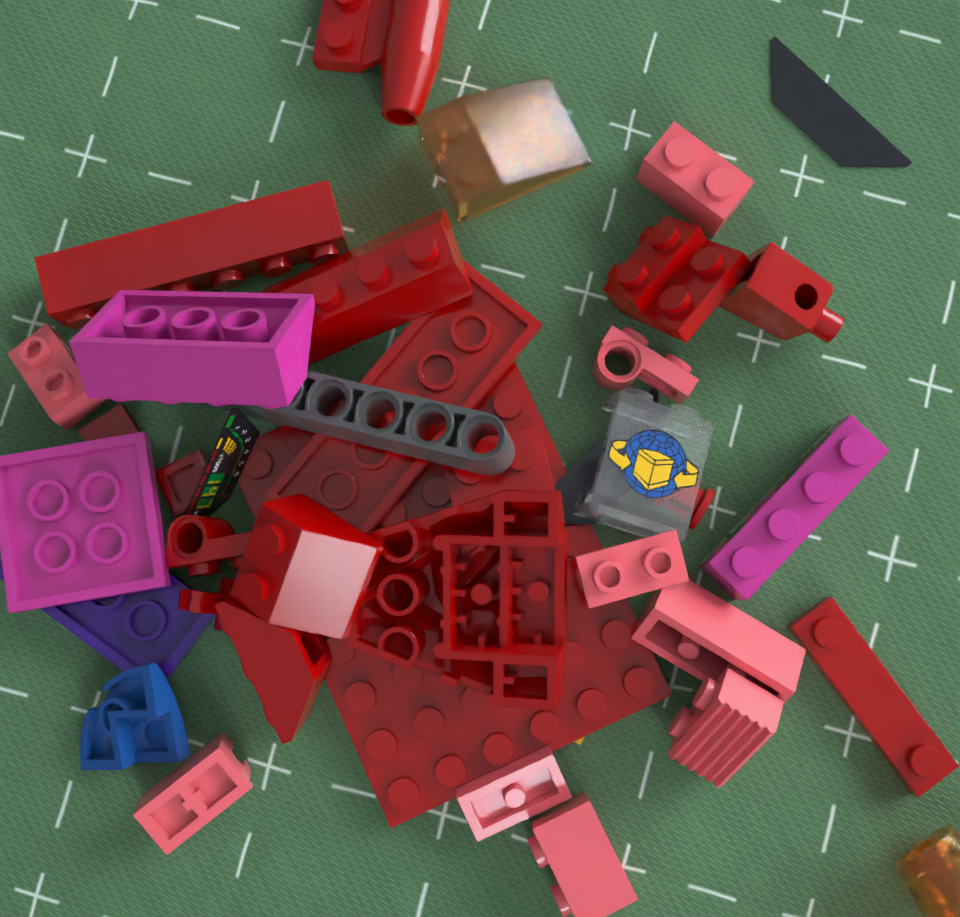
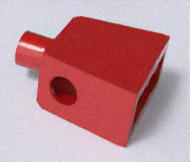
[718,242,844,343]

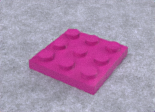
[0,431,171,613]

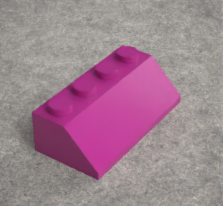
[69,290,315,409]

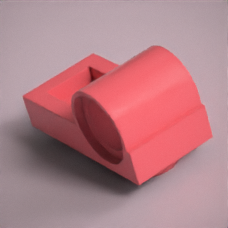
[8,323,108,431]
[593,325,699,404]

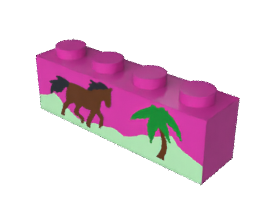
[698,414,890,600]

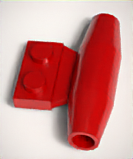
[312,0,451,126]

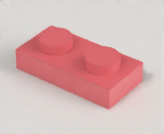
[454,745,573,842]

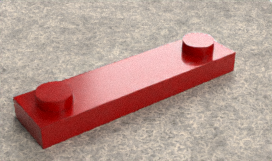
[786,597,959,797]

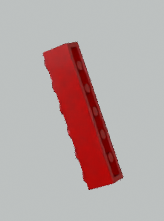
[34,180,349,329]

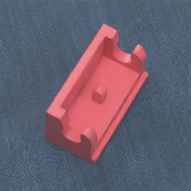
[133,731,253,855]

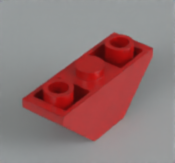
[214,588,332,744]

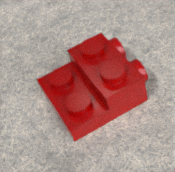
[603,215,752,343]

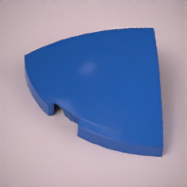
[80,662,191,770]

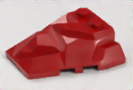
[347,489,568,711]

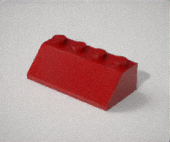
[261,208,474,365]

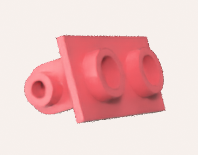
[574,529,689,608]

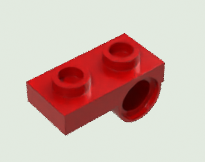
[165,515,251,577]

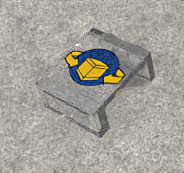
[573,388,715,542]

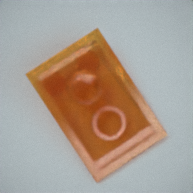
[416,77,591,224]

